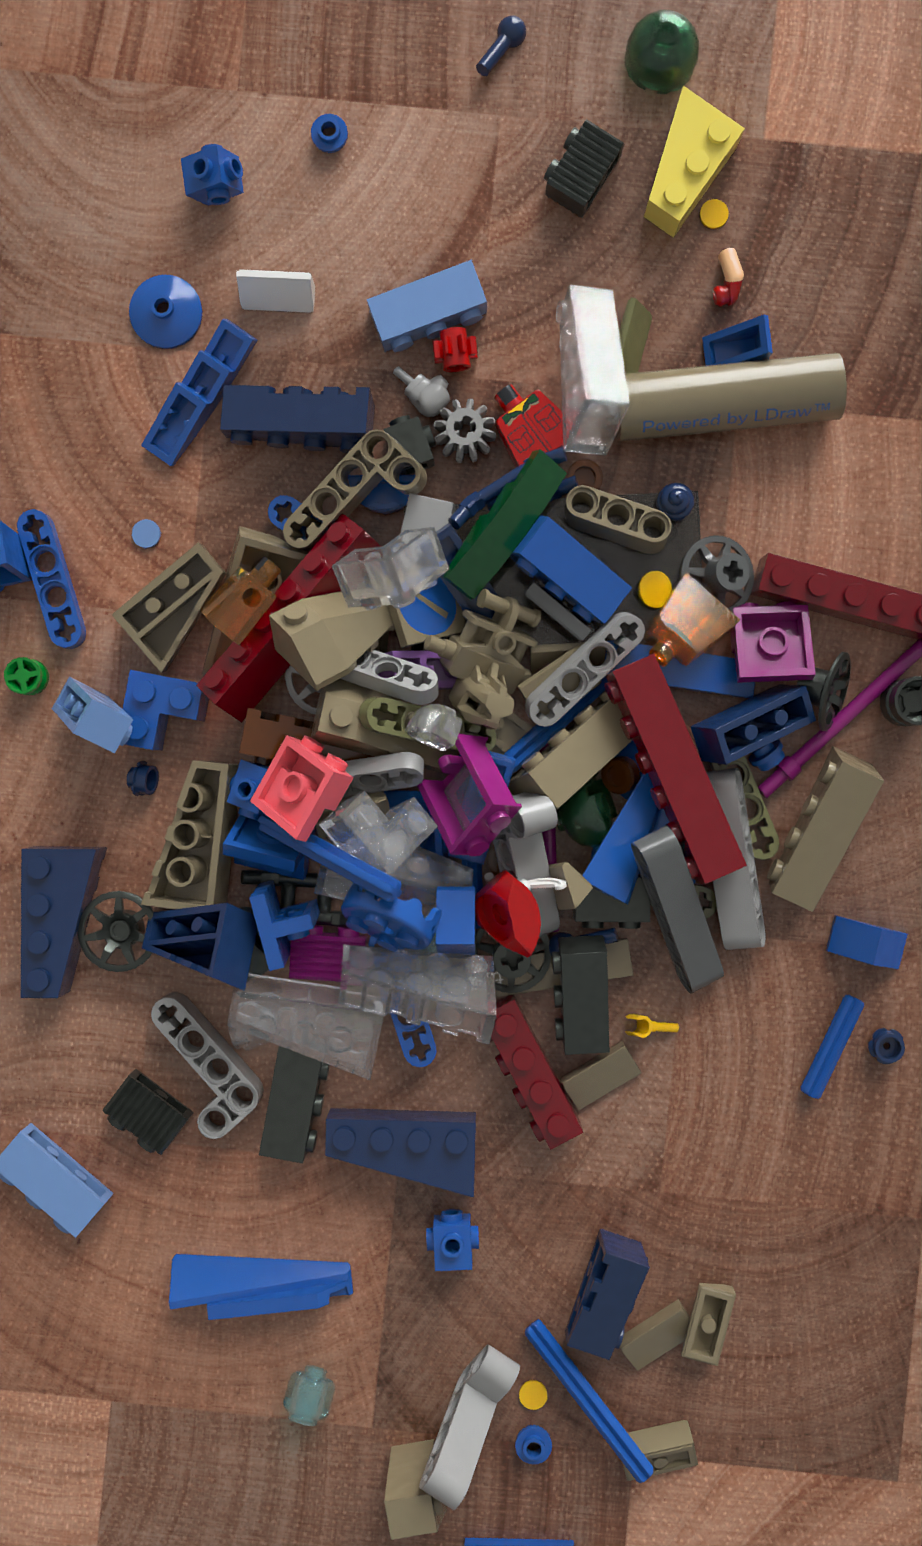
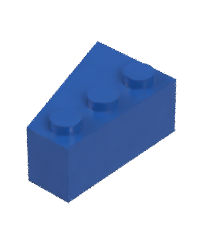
[509,516,632,624]

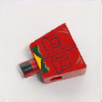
[494,384,581,468]

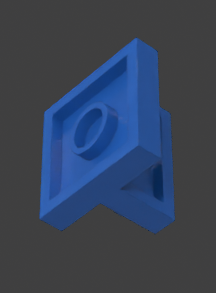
[223,815,316,880]
[249,880,320,971]

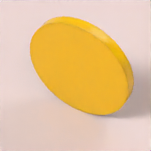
[638,571,672,608]

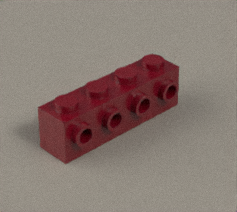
[478,995,584,1150]

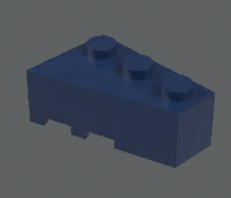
[142,903,257,991]
[565,1228,650,1360]

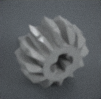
[434,398,496,463]

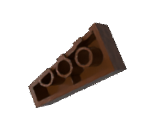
[239,708,376,776]

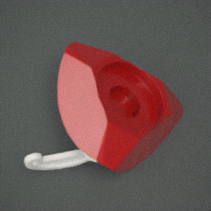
[475,870,567,958]

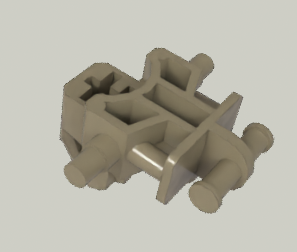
[424,589,541,730]

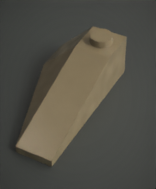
[202,526,309,676]
[269,584,395,691]

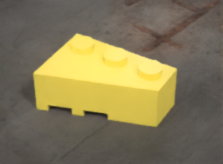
[644,86,745,238]

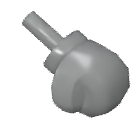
[393,366,450,417]

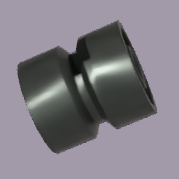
[880,676,922,726]

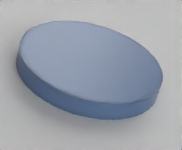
[132,519,161,548]

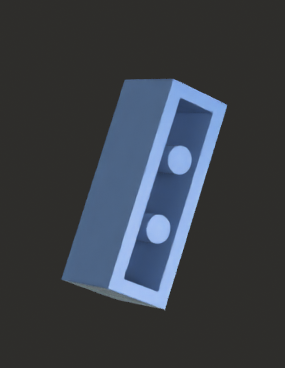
[366,260,487,352]
[52,677,133,753]
[0,1123,114,1238]

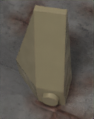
[311,679,460,774]

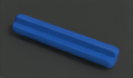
[801,994,864,1099]

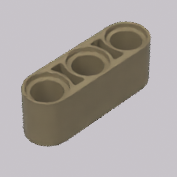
[564,485,672,554]

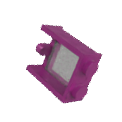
[417,733,522,856]

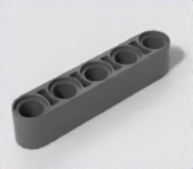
[631,825,724,994]

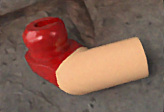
[713,248,744,307]

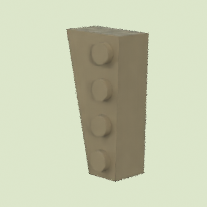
[767,746,884,912]
[141,760,239,909]

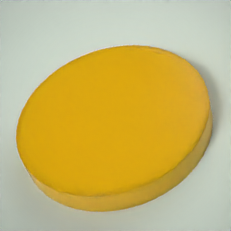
[700,199,729,229]
[519,1380,547,1410]

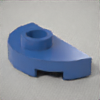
[348,475,417,514]

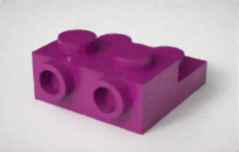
[729,601,816,683]

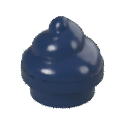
[656,483,694,521]

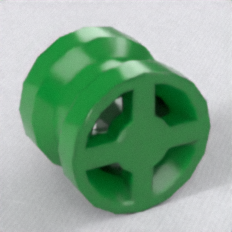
[4,657,49,695]

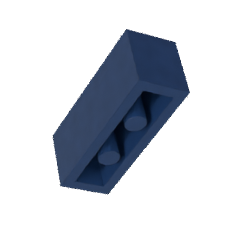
[690,684,816,765]

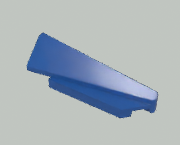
[582,773,669,905]
[169,1254,354,1320]

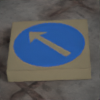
[379,563,466,648]

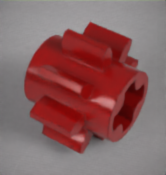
[432,327,478,372]

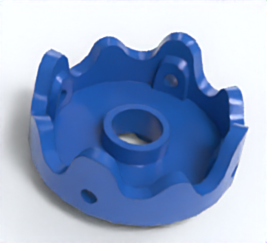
[341,883,442,952]

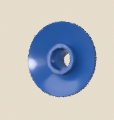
[129,275,203,349]

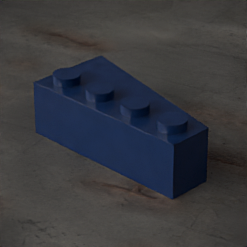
[21,846,107,998]
[325,1108,476,1198]

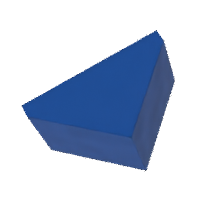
[702,315,773,365]
[436,886,475,955]
[826,915,908,969]

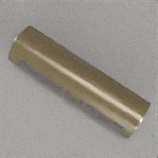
[606,353,847,442]

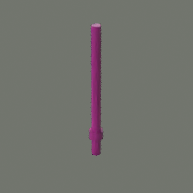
[758,639,922,799]

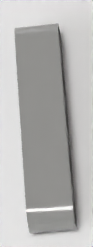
[706,768,766,950]

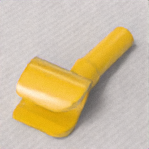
[625,1014,679,1038]

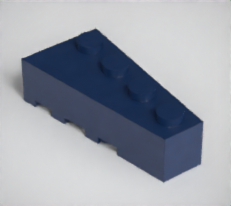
[220,385,375,453]

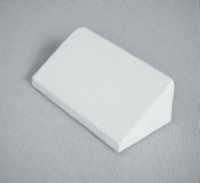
[236,269,315,313]

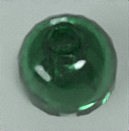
[624,10,699,94]
[556,772,618,847]

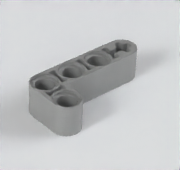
[493,792,560,937]
[151,992,264,1139]
[419,1345,520,1510]

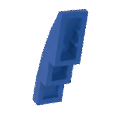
[141,318,258,466]
[603,640,755,699]

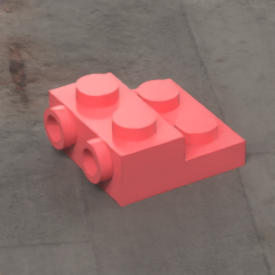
[250,735,354,842]

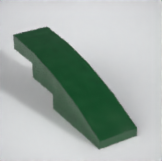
[443,449,567,600]

